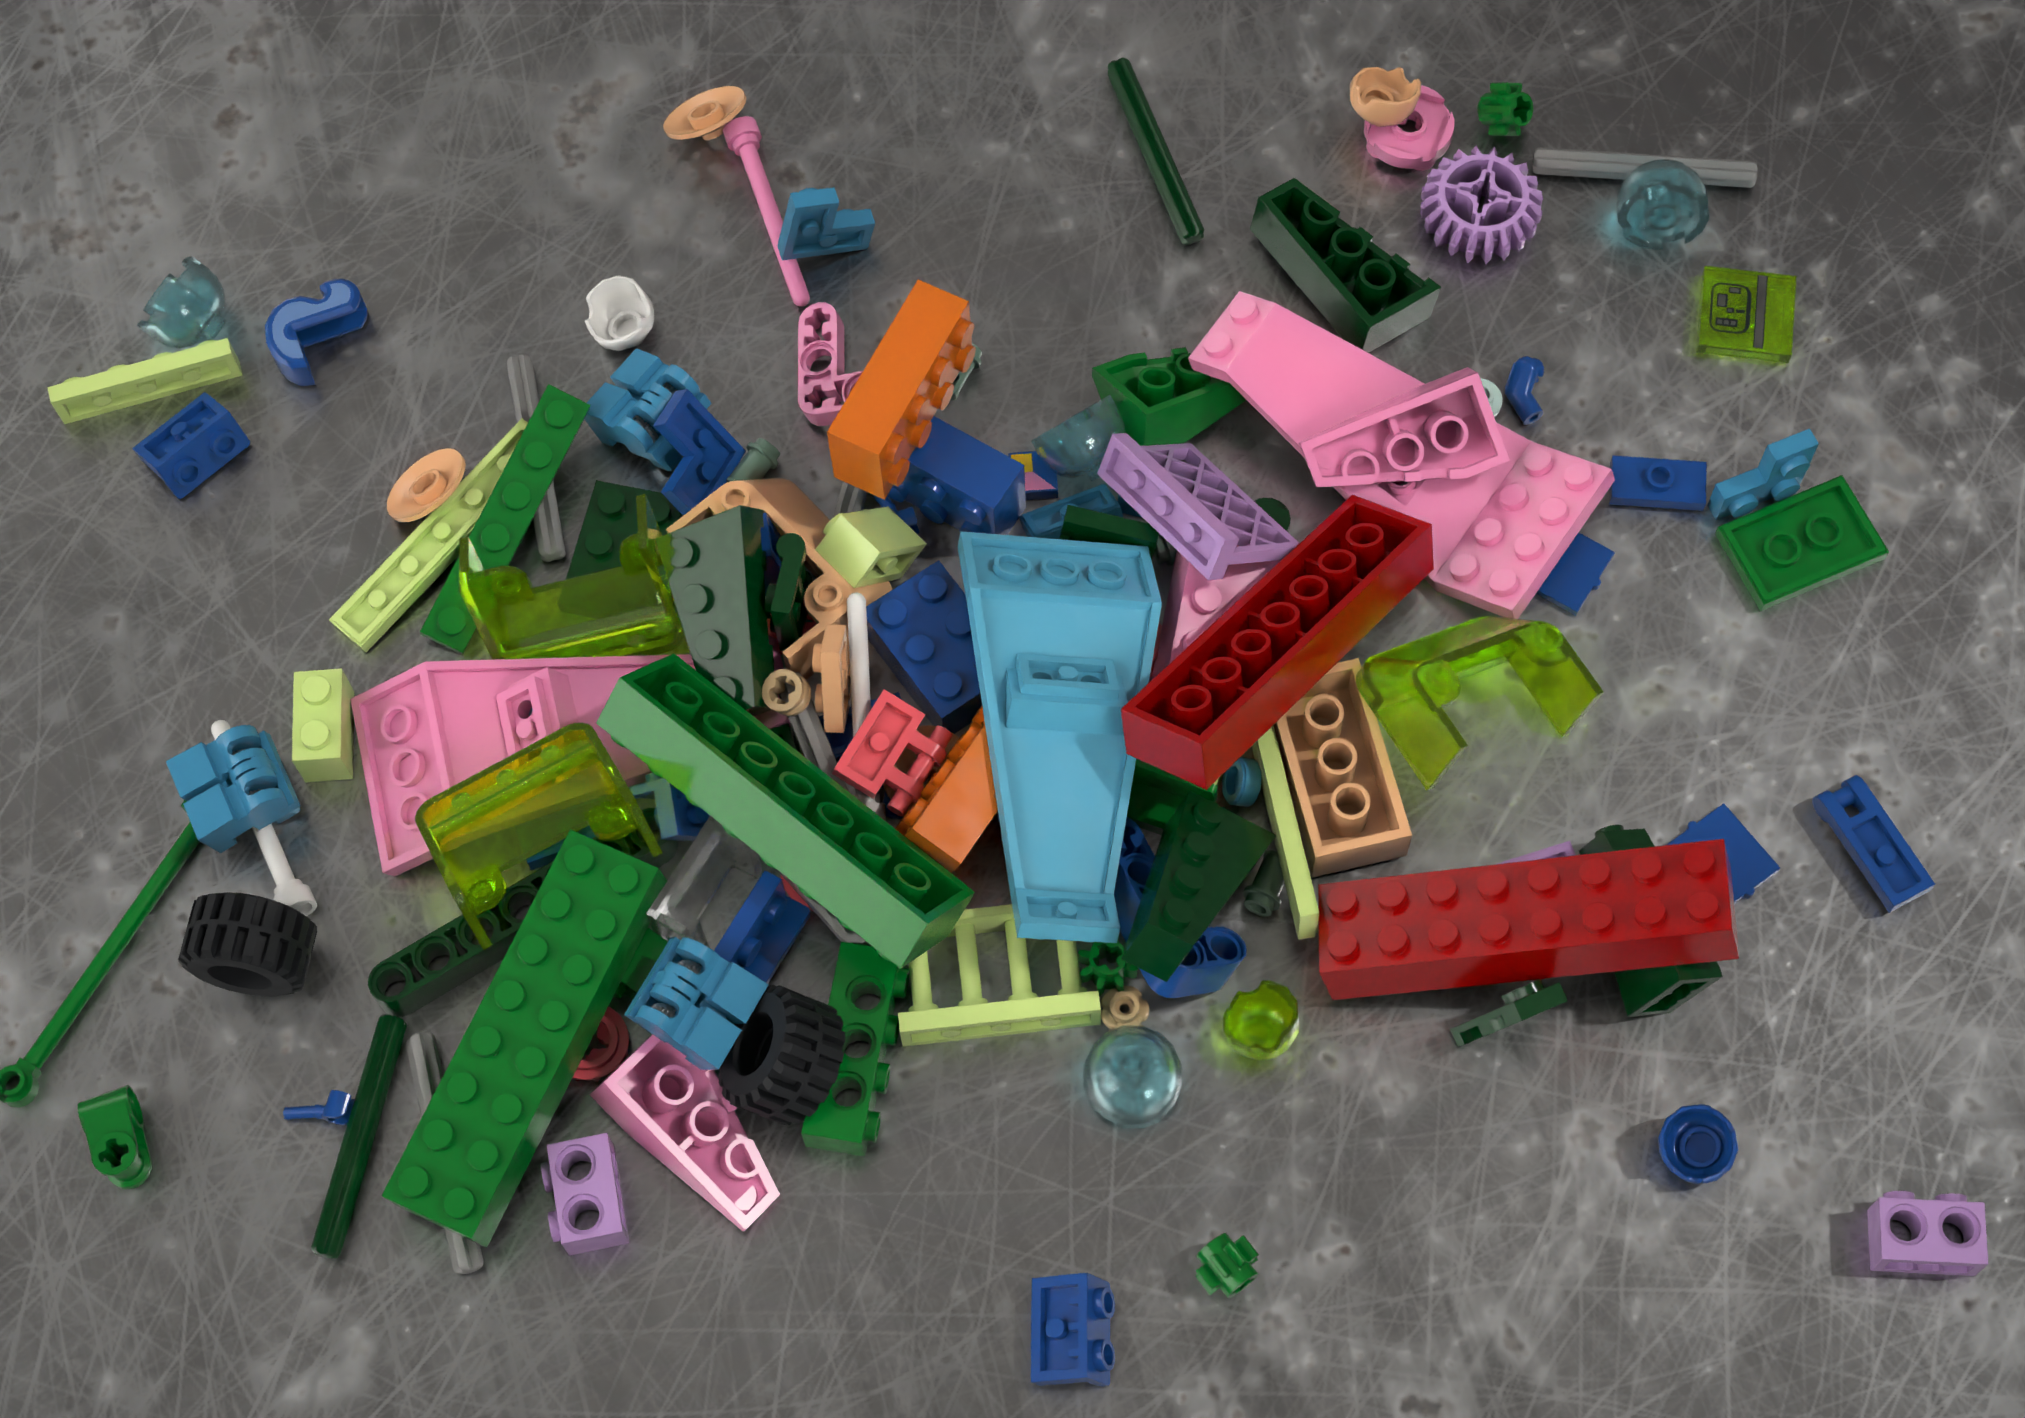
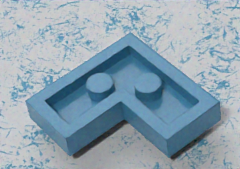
[777,187,875,260]
[1707,428,1819,520]

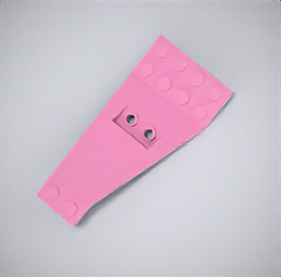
[1188,291,1615,622]
[350,635,791,877]

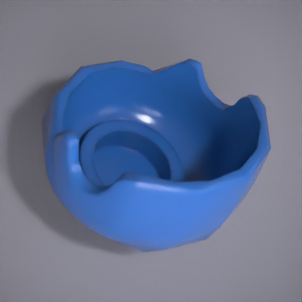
[1658,1104,1739,1184]

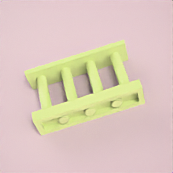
[898,904,1101,1047]

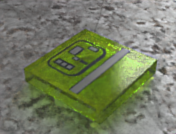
[1696,266,1797,363]

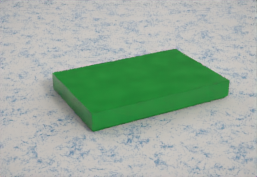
[1715,475,1889,612]

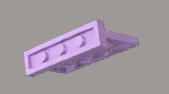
[1097,433,1299,580]

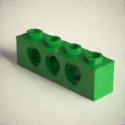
[801,941,909,1157]

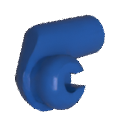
[1504,356,1544,425]

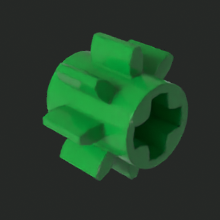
[1477,82,1533,136]
[1078,936,1138,996]
[1195,1233,1259,1298]

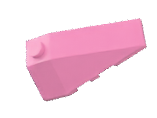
[1299,367,1510,487]
[589,1034,780,1231]

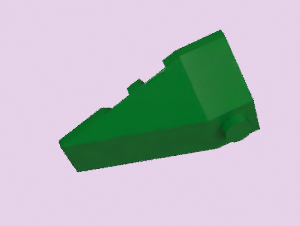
[1092,347,1246,446]

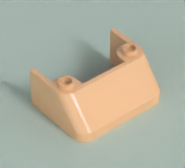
[666,478,892,680]

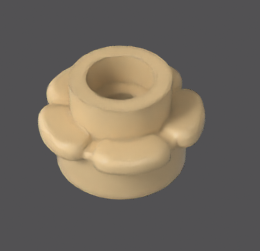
[1101,986,1149,1034]

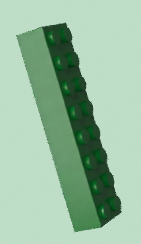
[596,653,975,969]
[381,829,670,1248]

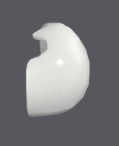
[585,275,655,351]

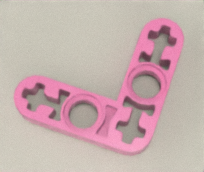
[798,302,863,426]

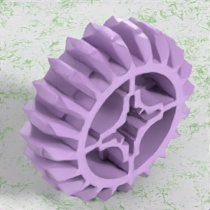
[1420,145,1543,264]

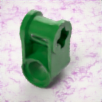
[78,1085,152,1190]

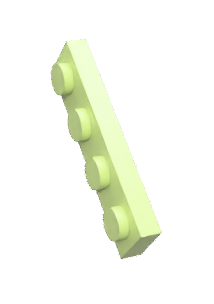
[47,338,243,424]

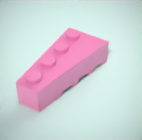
[1152,545,1281,680]

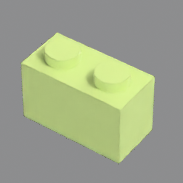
[815,506,927,588]
[292,668,354,783]

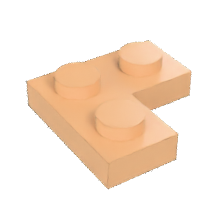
[812,624,851,733]

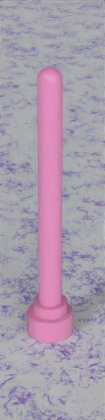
[723,116,810,307]

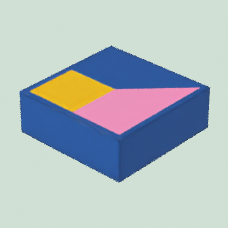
[1008,450,1058,500]

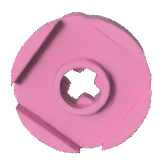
[1364,85,1455,171]

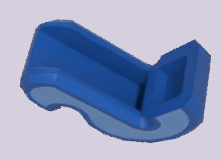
[265,279,368,386]

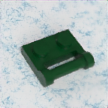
[765,533,813,651]

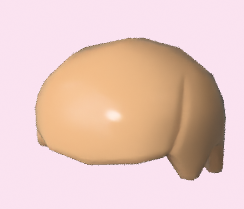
[1350,67,1421,127]

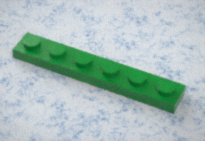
[420,384,591,655]

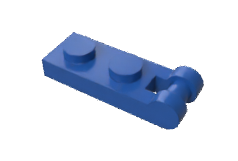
[1812,775,1935,913]

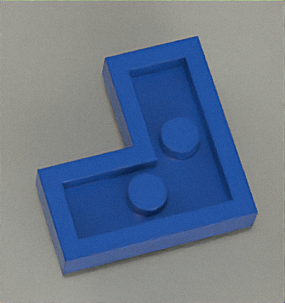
[653,389,746,515]

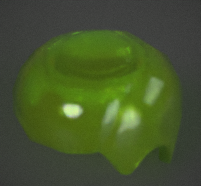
[1223,980,1299,1060]

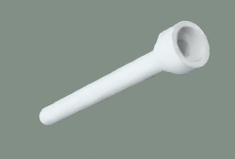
[847,592,886,821]
[211,720,317,916]

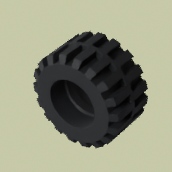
[178,892,317,996]
[719,985,845,1125]

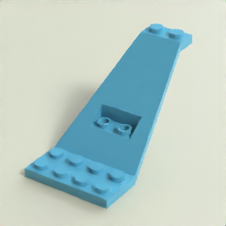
[958,531,1162,943]

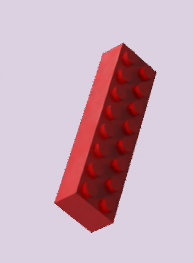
[1121,494,1434,790]
[1318,839,1739,1000]

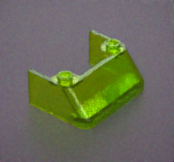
[459,494,684,660]
[1355,616,1604,791]
[415,723,663,950]

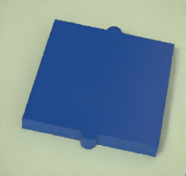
[1536,533,1615,616]
[1667,803,1780,904]

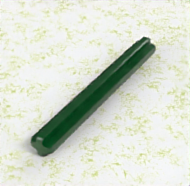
[1107,57,1204,245]
[311,1014,407,1259]

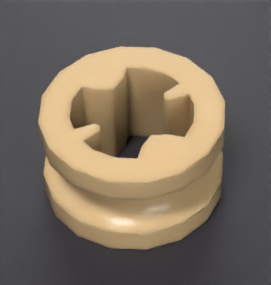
[762,669,811,716]

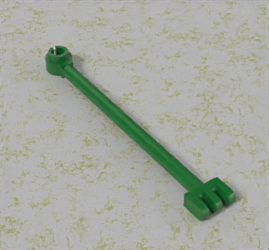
[0,800,200,1108]

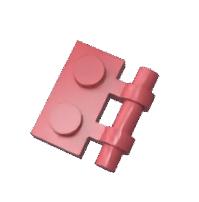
[832,689,953,817]

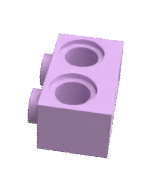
[541,1133,629,1256]
[1867,1191,1988,1276]

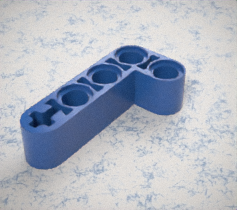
[1114,817,1247,998]

